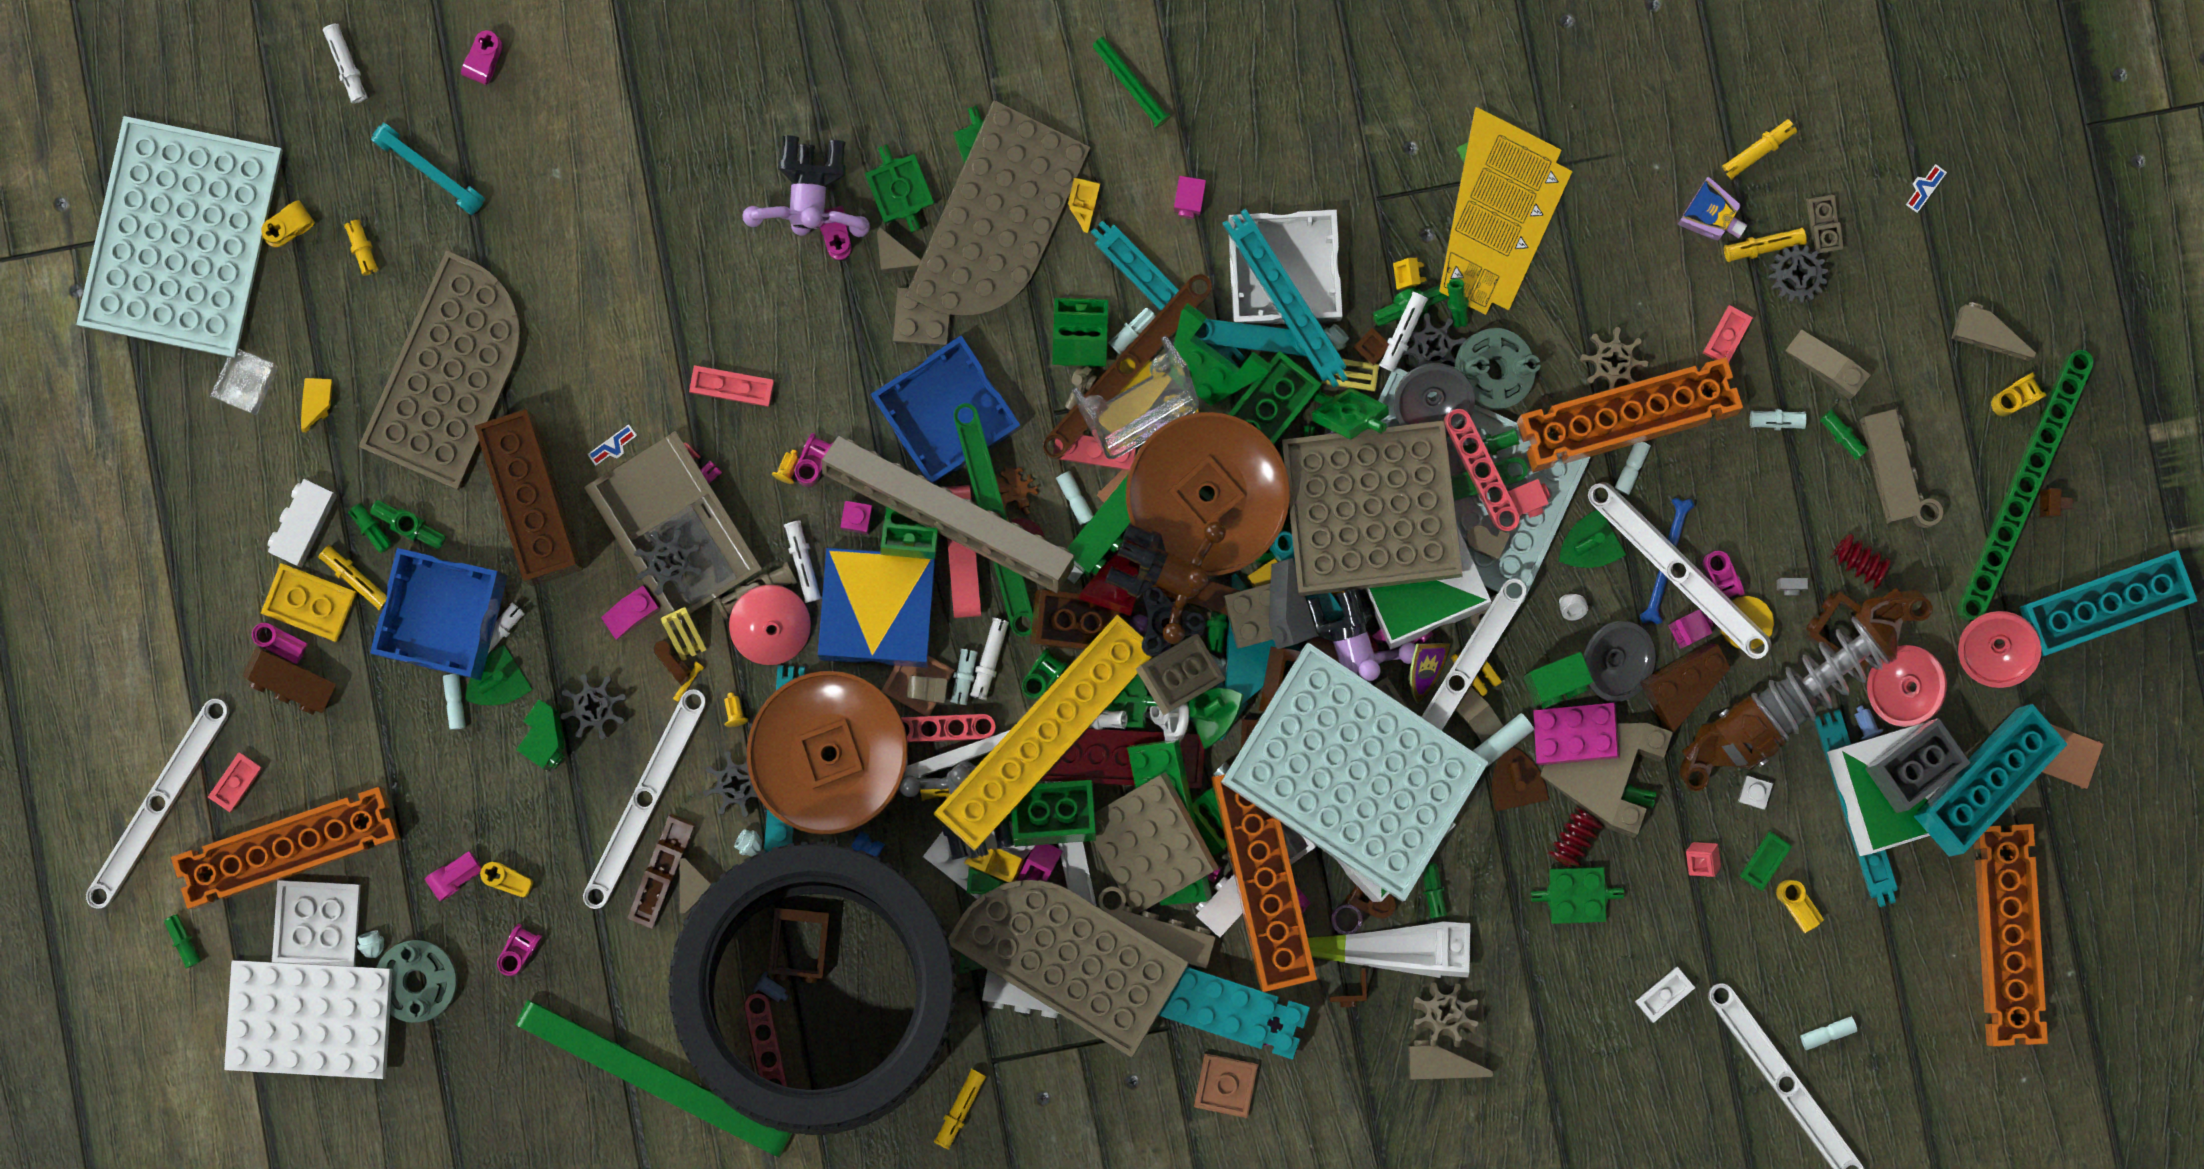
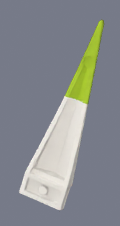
[1308,922,1470,978]

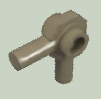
[1065,366,1098,410]

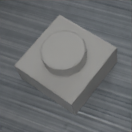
[1776,578,1808,596]

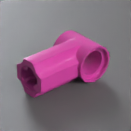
[252,623,308,664]
[424,851,482,902]

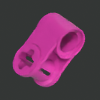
[461,30,503,85]
[820,205,852,260]
[795,433,833,487]
[1702,551,1744,598]
[497,923,542,977]

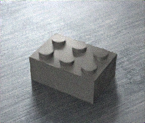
[1865,718,1970,813]

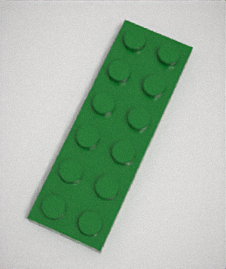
[1127,740,1212,905]

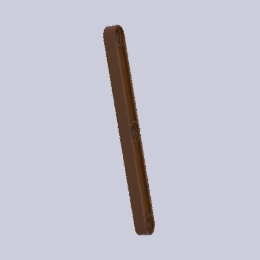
[1043,274,1212,459]

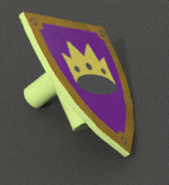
[1408,643,1450,703]

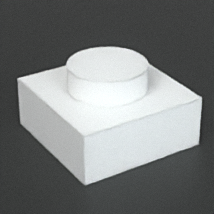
[1738,776,1773,810]

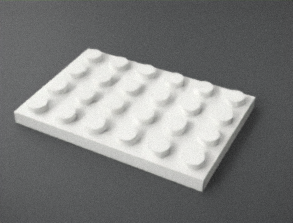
[224,961,393,1079]

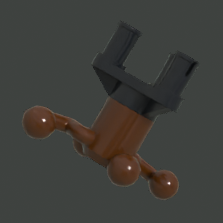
[1105,522,1226,644]

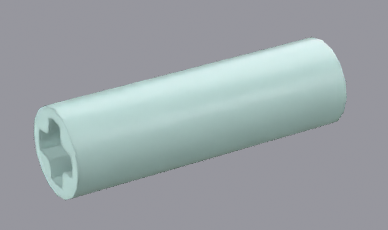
[1473,713,1534,768]

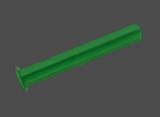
[1093,37,1172,129]

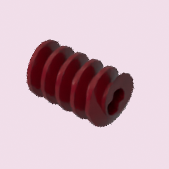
[1829,533,1890,590]
[1547,807,1603,868]

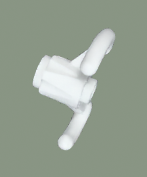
[1146,701,1189,742]

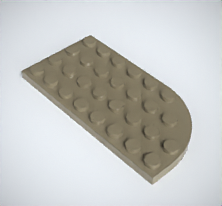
[905,101,1090,316]
[359,250,520,490]
[948,880,1189,1058]

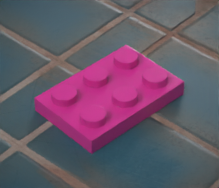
[1533,703,1619,765]

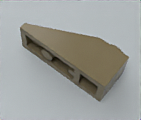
[1951,302,2036,361]
[1785,329,1870,400]
[1408,1040,1493,1080]

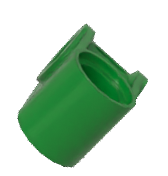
[1022,648,1068,700]

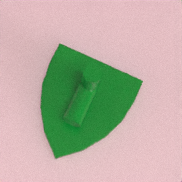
[1558,510,1626,568]
[465,645,532,706]
[1187,688,1244,749]

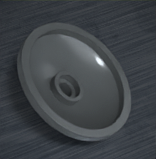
[1393,363,1475,438]
[1584,621,1656,702]

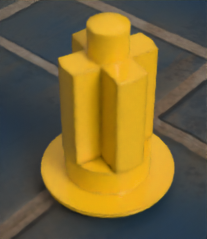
[772,450,799,484]
[724,692,749,727]

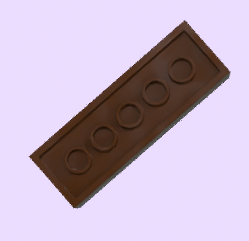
[475,409,583,586]

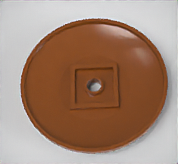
[1126,412,1290,576]
[747,671,908,835]

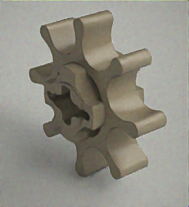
[1579,327,1648,390]
[1413,983,1478,1048]

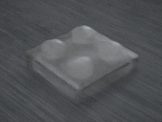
[210,349,279,416]

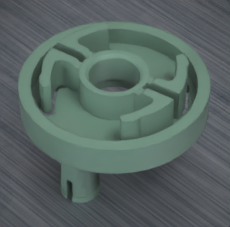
[1455,328,1541,410]
[376,940,458,1022]

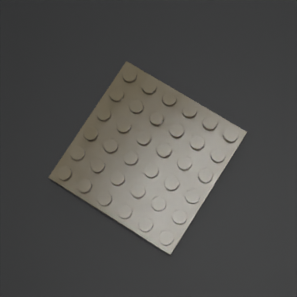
[1282,421,1463,596]

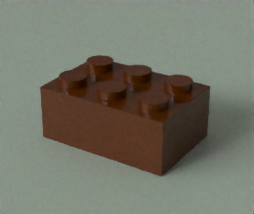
[1030,589,1120,651]

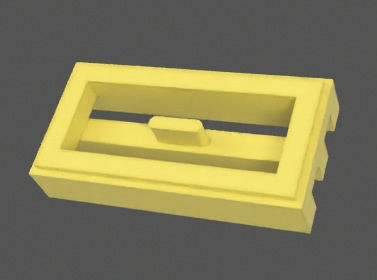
[1322,359,1379,392]
[661,607,707,661]

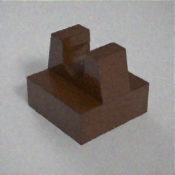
[1353,328,1389,366]
[2040,488,2073,518]

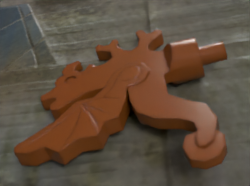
[995,466,1038,517]

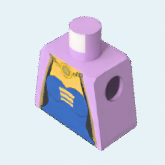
[1678,177,1747,241]

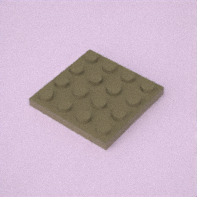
[1094,772,1219,914]

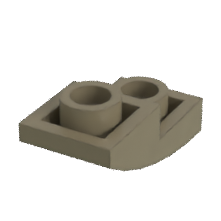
[1806,194,1844,253]

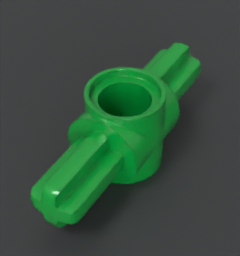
[1373,285,1448,327]
[370,500,446,549]

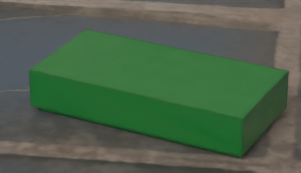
[1739,831,1792,891]

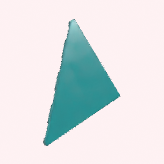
[1225,574,1302,705]

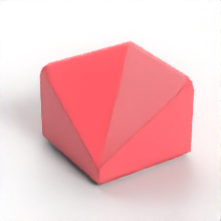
[1686,842,1721,877]

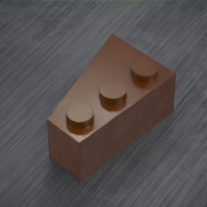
[1640,642,1731,732]
[242,647,336,715]

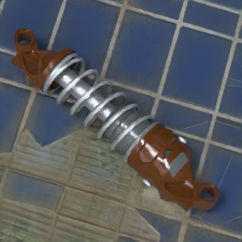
[1679,588,1933,791]

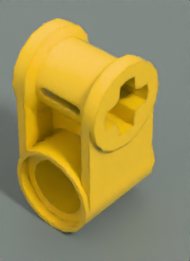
[261,200,315,248]
[1991,372,2047,416]

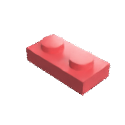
[1703,305,1753,363]
[208,752,263,813]

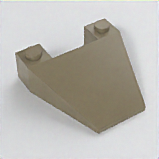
[1540,723,1673,838]

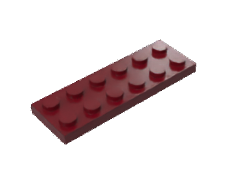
[1040,728,1204,789]

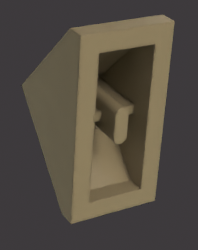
[877,228,921,274]
[1455,686,1503,743]
[680,858,712,913]

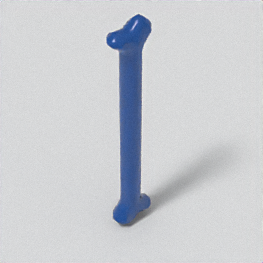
[1640,498,1695,624]

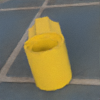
[1776,880,1824,933]

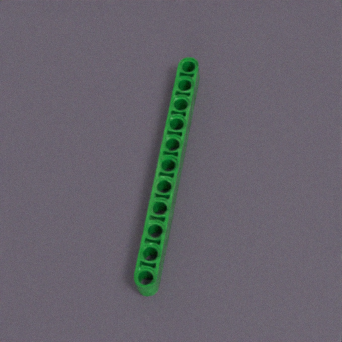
[1957,350,2093,622]
[515,999,792,1158]

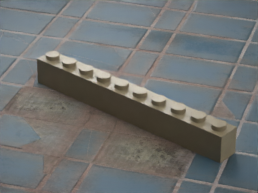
[822,436,1074,593]

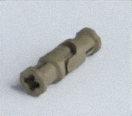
[714,562,797,620]

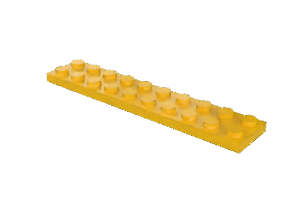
[934,615,1153,851]

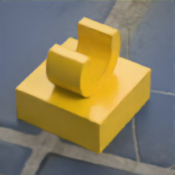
[1393,258,1426,290]

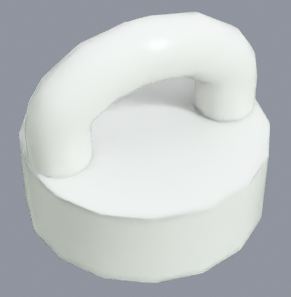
[1559,594,1588,620]

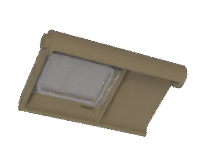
[584,431,762,625]

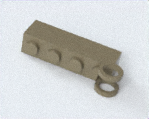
[1860,409,1943,528]
[1099,887,1215,969]

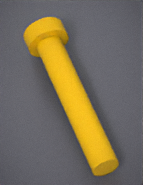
[673,662,705,702]

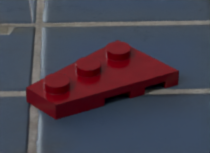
[1079,541,1145,615]

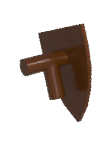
[1491,747,1549,811]

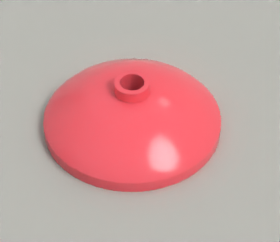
[729,585,811,665]
[1958,611,2041,688]
[1867,645,1947,727]

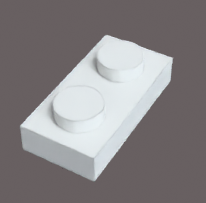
[1635,967,1695,1023]

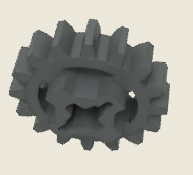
[1768,245,1828,304]

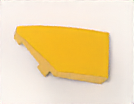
[1068,178,1101,233]
[301,378,333,432]
[964,848,1024,883]

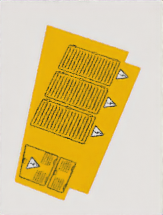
[1439,107,1572,315]

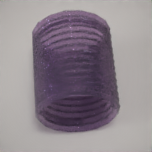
[1331,905,1362,935]

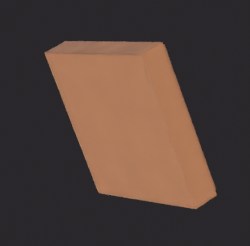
[881,656,955,716]
[1194,1053,1258,1118]

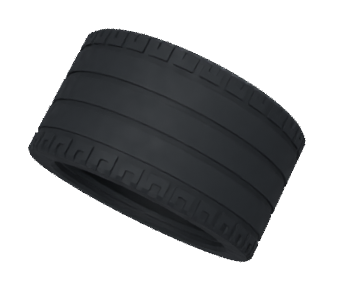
[669,842,956,1135]

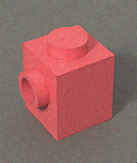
[1508,479,1551,518]

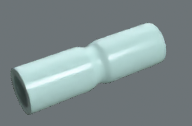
[1615,442,1651,495]
[1056,471,1094,526]
[443,674,466,730]
[1800,1016,1857,1050]

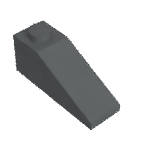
[1269,558,1318,649]

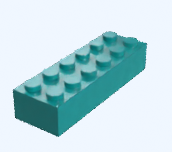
[2019,550,2197,657]
[1914,704,2068,857]

